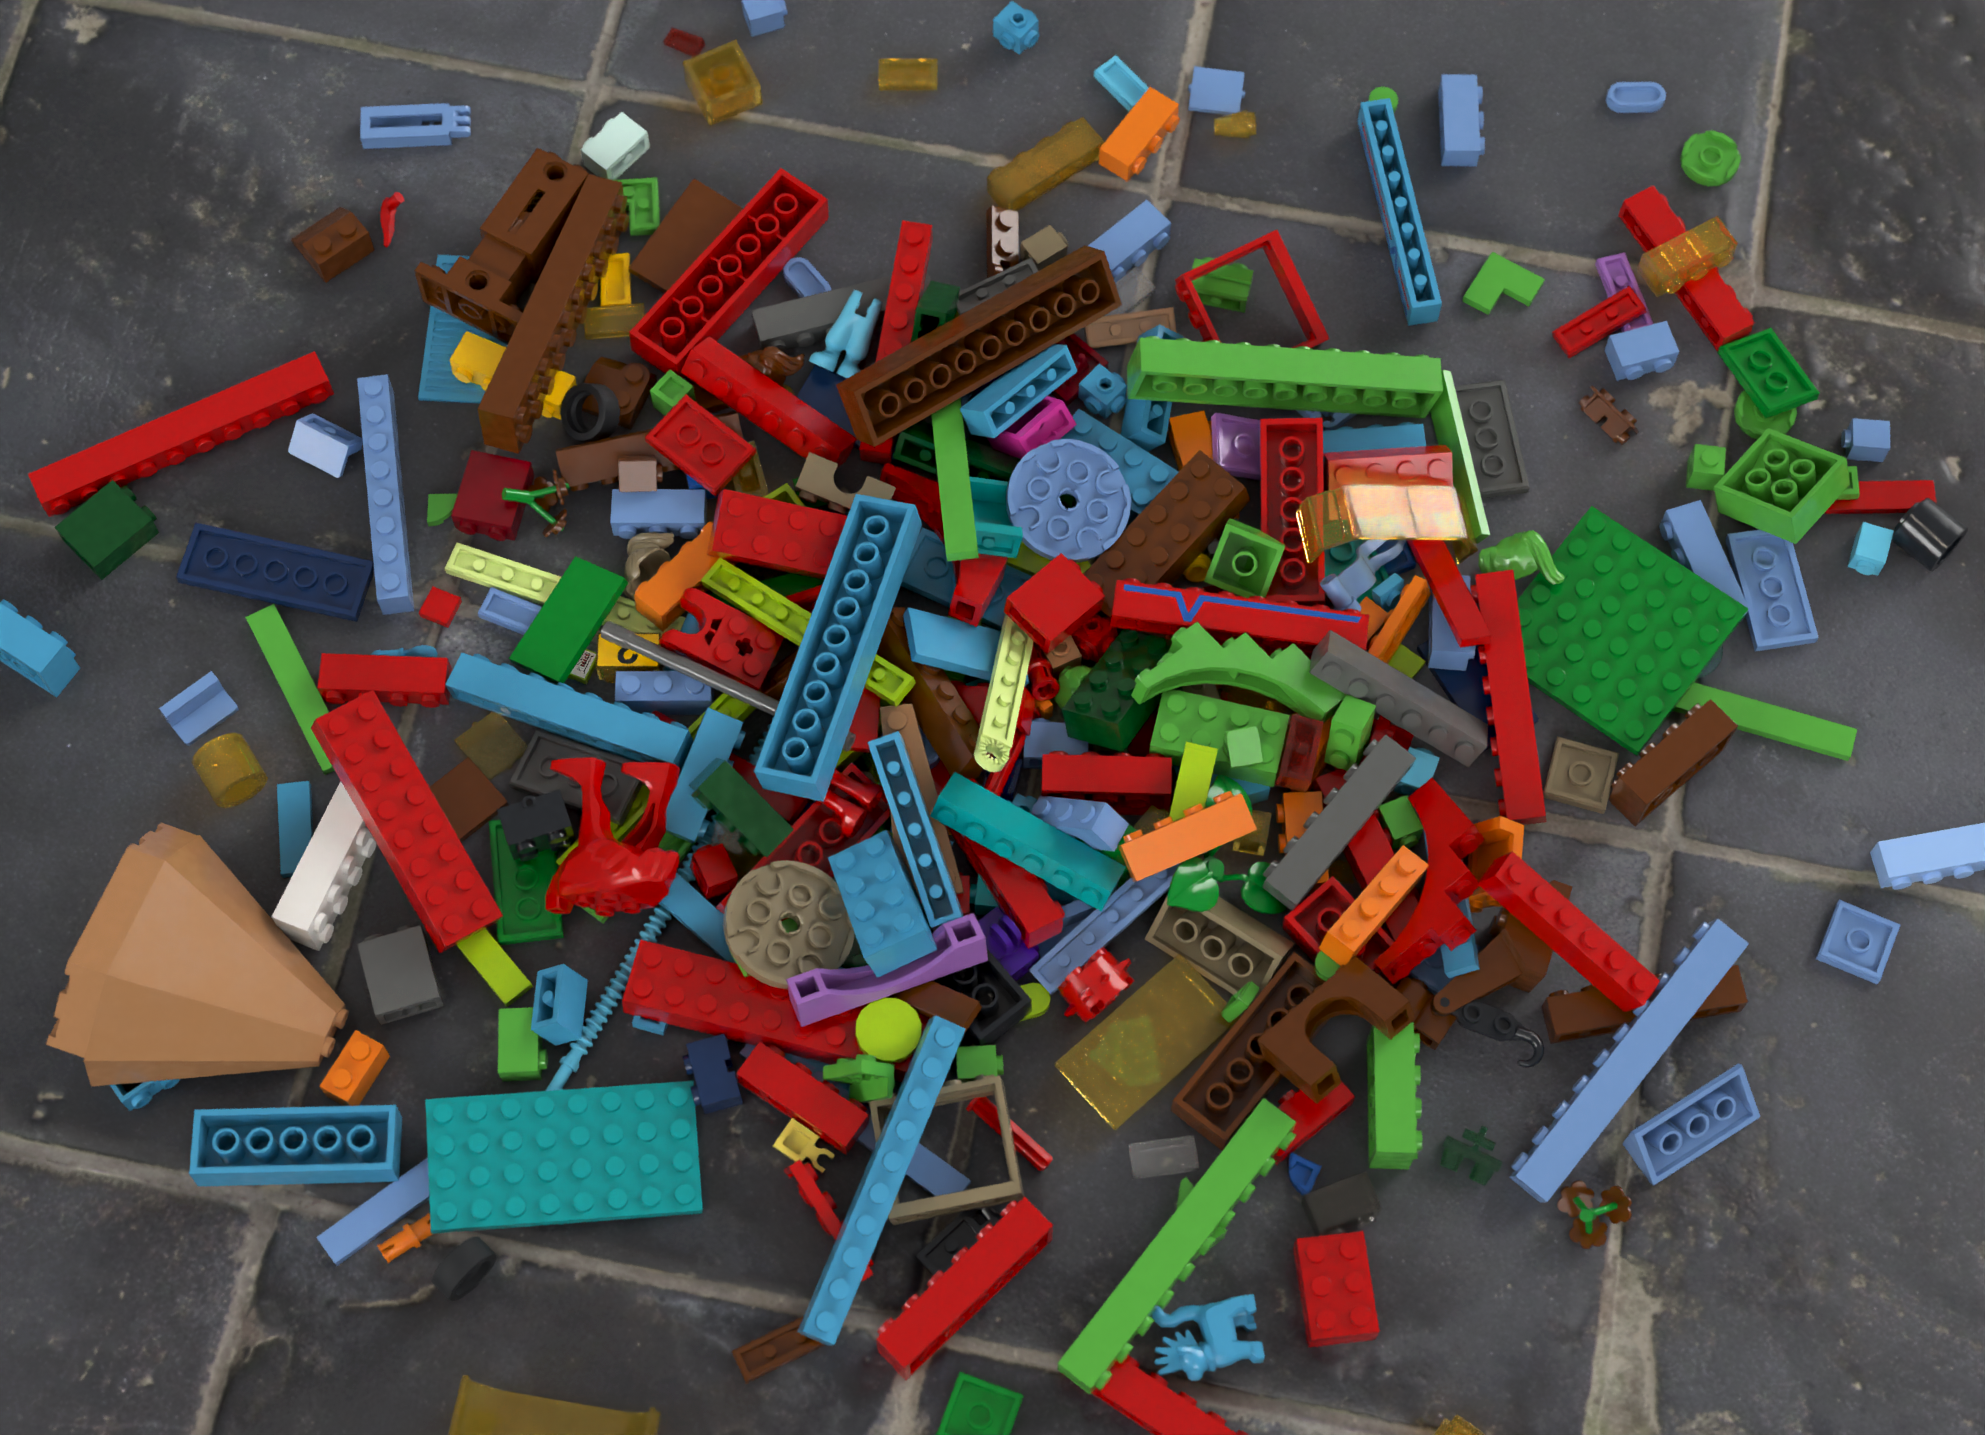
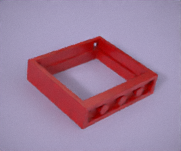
[1175,229,1330,348]

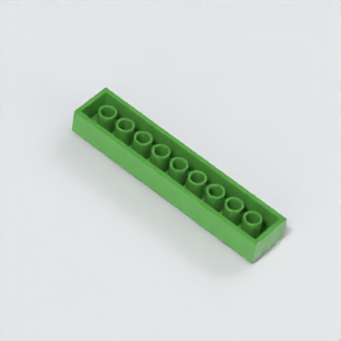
[1127,336,1443,418]

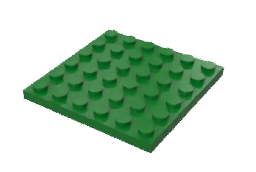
[1482,506,1748,756]

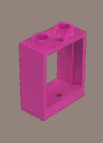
[987,396,1077,459]

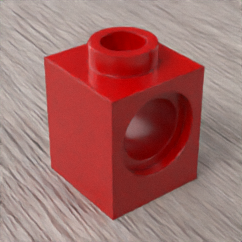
[690,843,738,899]

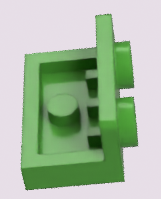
[822,1055,895,1103]

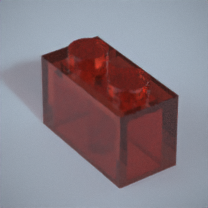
[1275,714,1324,793]

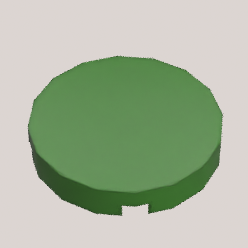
[1680,131,1741,186]
[1734,390,1797,439]

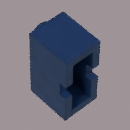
[683,1033,743,1114]

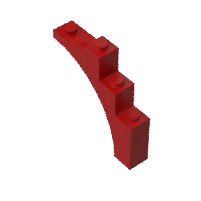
[880,462,1008,627]
[1374,778,1485,985]

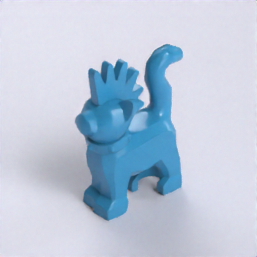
[1151,1294,1265,1381]

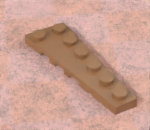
[880,703,964,898]

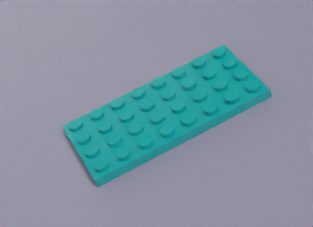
[425,1081,703,1234]

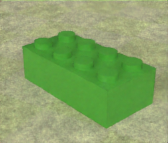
[1149,689,1290,787]
[1366,1022,1422,1169]

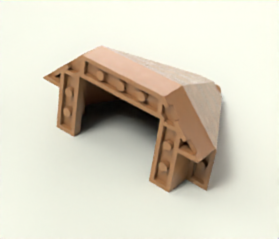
[47,823,349,1087]

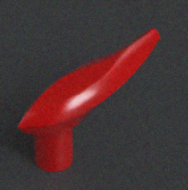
[380,192,404,247]

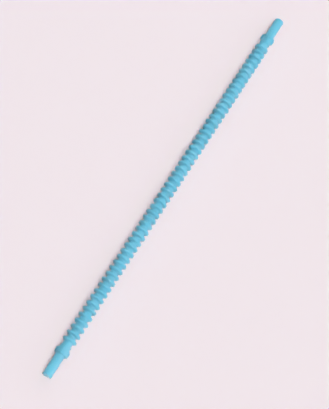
[545,717,774,1091]

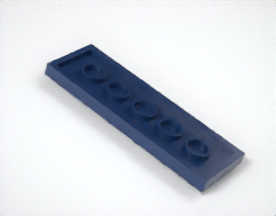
[176,523,374,622]

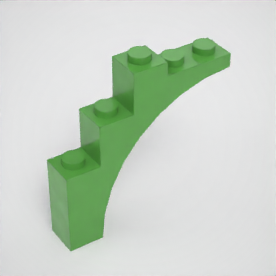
[1131,622,1346,729]

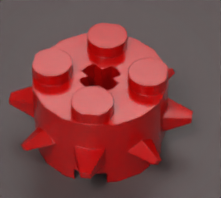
[1057,947,1135,1024]

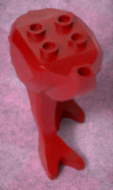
[546,757,680,917]

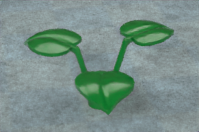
[1167,775,1286,914]

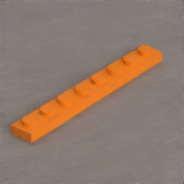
[1287,575,1431,792]

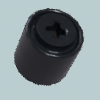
[1892,498,1968,572]

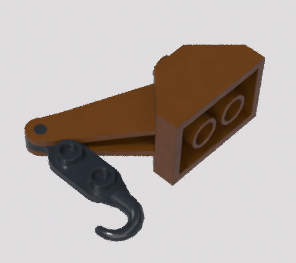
[1430,880,1573,1068]

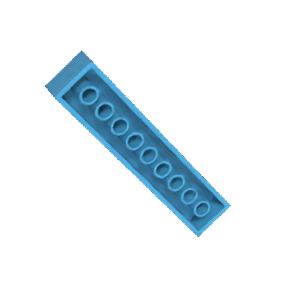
[754,494,922,802]

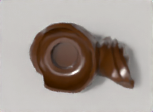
[738,346,805,386]

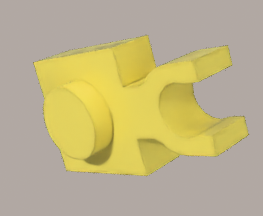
[773,1118,835,1173]

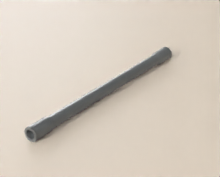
[601,621,856,752]

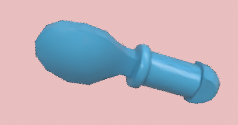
[371,645,438,657]

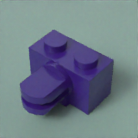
[978,906,1040,981]

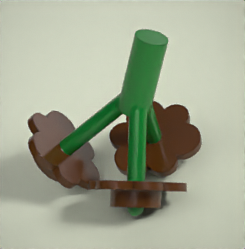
[502,470,569,537]
[1557,1180,1632,1249]

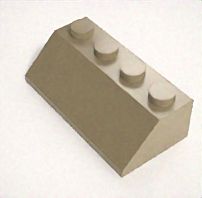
[1145,895,1295,1005]

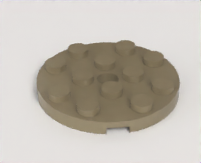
[723,861,855,989]

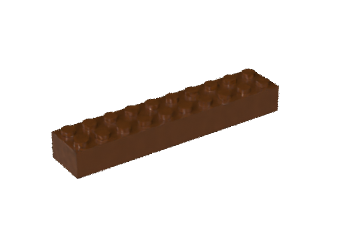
[478,174,629,454]
[836,245,1122,447]

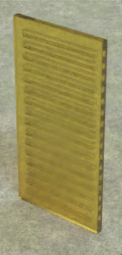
[1054,953,1240,1130]

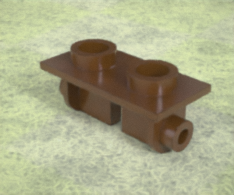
[1579,385,1639,445]

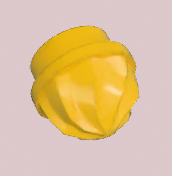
[1183,553,1211,582]

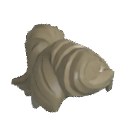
[623,532,674,600]

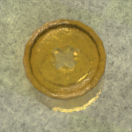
[192,733,268,808]

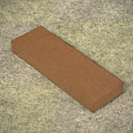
[1084,307,1177,348]

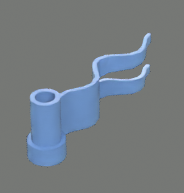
[1320,516,1406,611]

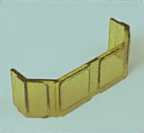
[1296,484,1478,564]
[449,1375,662,1435]

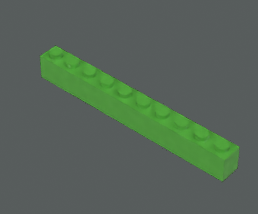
[1057,1098,1296,1395]

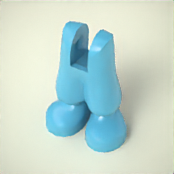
[809,289,883,378]

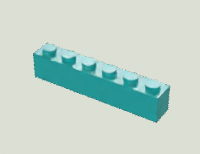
[930,772,1126,911]

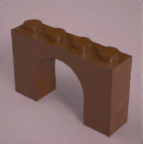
[1258,956,1415,1104]

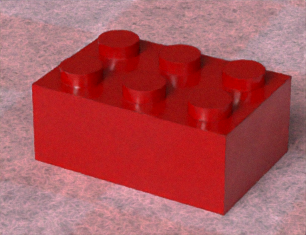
[1282,876,1394,974]
[1293,1231,1380,1347]

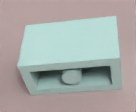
[581,112,650,180]

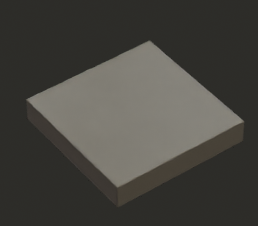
[1543,736,1619,814]

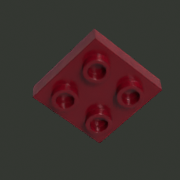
[1051,333,1109,407]

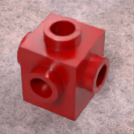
[1071,614,1118,663]

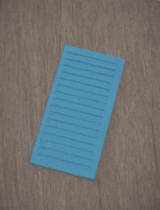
[418,254,508,403]

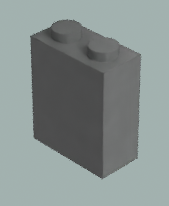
[357,924,444,1025]

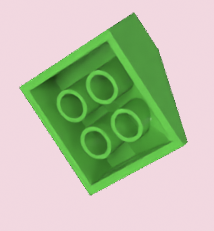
[1714,428,1850,544]

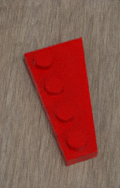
[783,1160,874,1282]

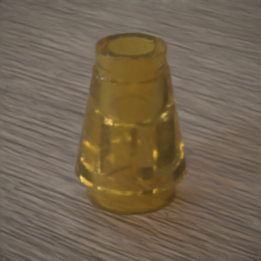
[1214,109,1257,139]

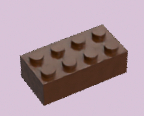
[1608,699,1738,826]

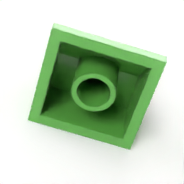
[1204,518,1286,598]

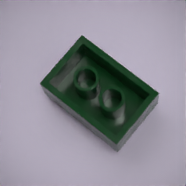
[689,758,794,857]

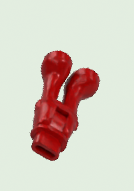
[816,769,884,838]

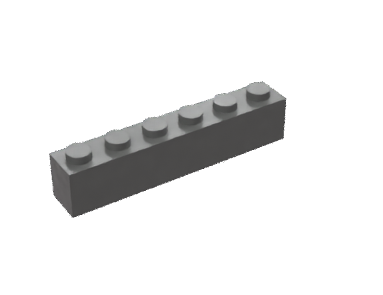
[751,270,931,352]
[1310,630,1488,767]
[1262,734,1416,911]

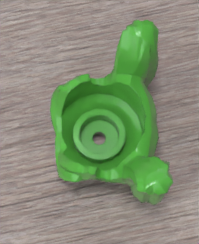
[1478,530,1565,585]

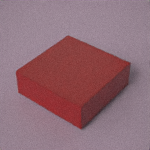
[419,586,462,628]

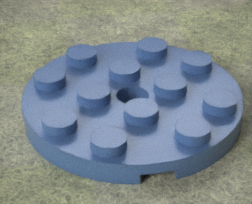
[1006,439,1131,563]

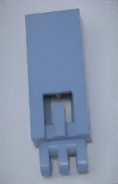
[360,103,471,149]

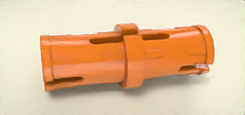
[377,1213,432,1264]

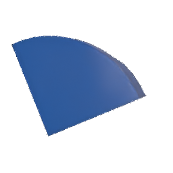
[1288,1152,1322,1198]

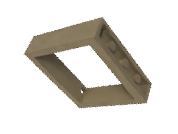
[869,1074,1024,1225]

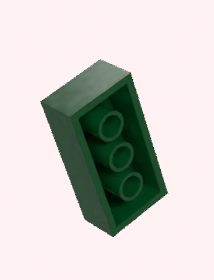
[1062,629,1172,752]

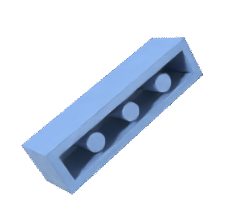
[1870,823,1985,890]

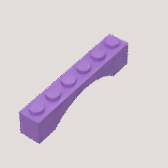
[786,913,988,1027]

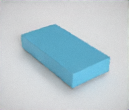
[1094,55,1149,112]

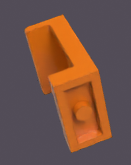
[1468,816,1524,913]

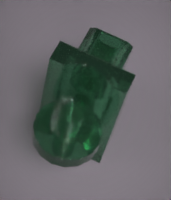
[1440,1125,1502,1186]

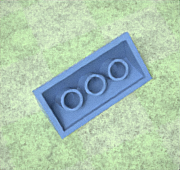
[1622,1063,1760,1186]

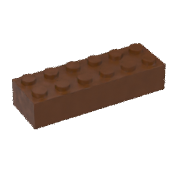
[1084,450,1250,632]
[1171,952,1330,1151]

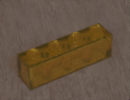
[987,117,1104,212]

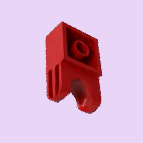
[659,588,784,691]

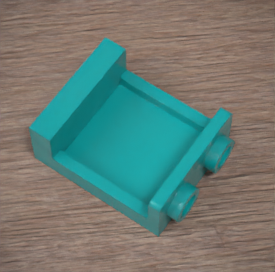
[970,477,1023,558]

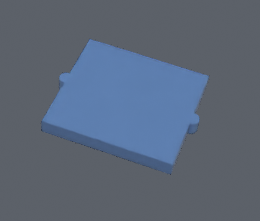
[1188,66,1245,116]

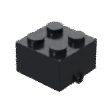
[497,789,575,861]

